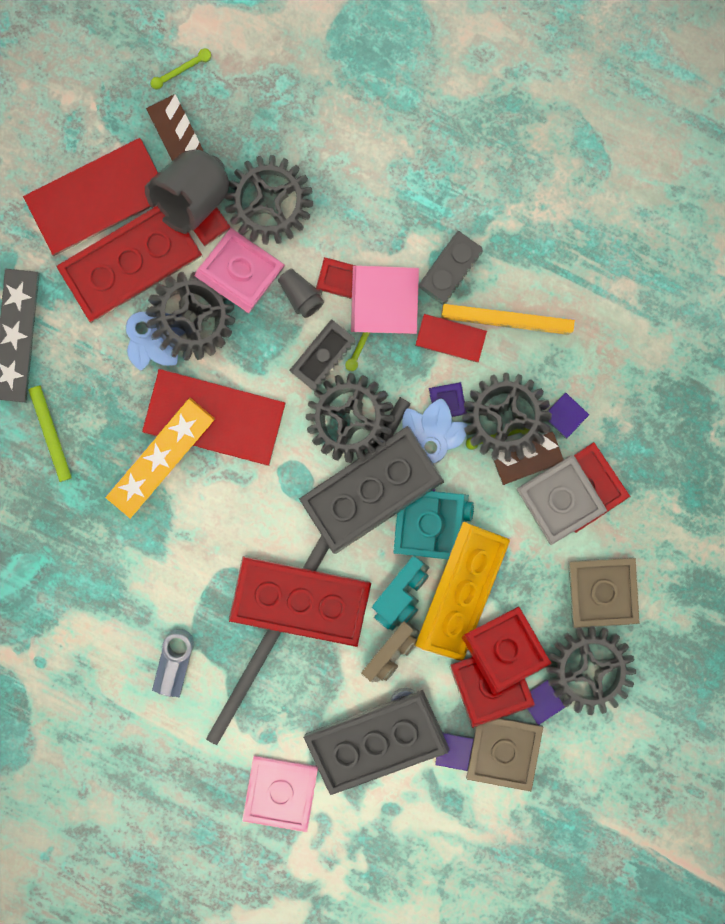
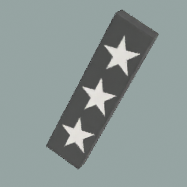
[0,269,40,403]

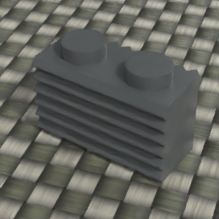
[418,231,483,304]
[289,319,355,391]

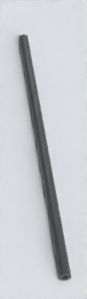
[206,397,411,745]

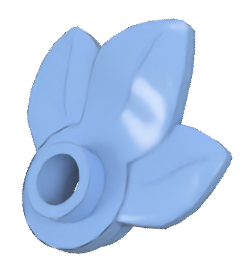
[126,312,185,370]
[402,398,467,463]

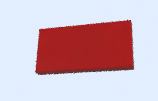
[23,138,158,256]
[56,206,203,323]
[142,369,286,466]
[229,556,371,647]

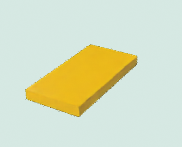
[415,522,510,661]

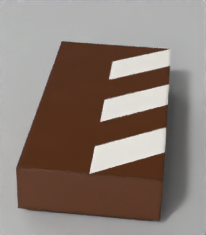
[146,94,204,161]
[491,431,564,485]

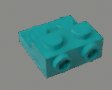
[393,491,474,559]
[371,555,430,631]

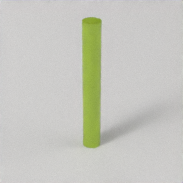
[28,385,72,482]

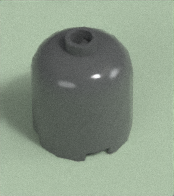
[145,150,229,234]

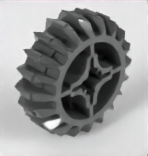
[225,155,313,245]
[145,272,235,361]
[305,373,395,463]
[462,373,552,462]
[546,626,636,715]

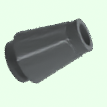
[278,269,324,318]

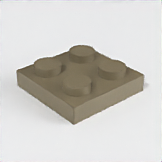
[569,558,640,628]
[361,621,420,682]
[466,718,543,792]

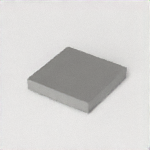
[516,455,607,545]

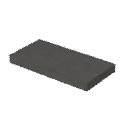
[299,426,445,554]
[303,690,450,796]

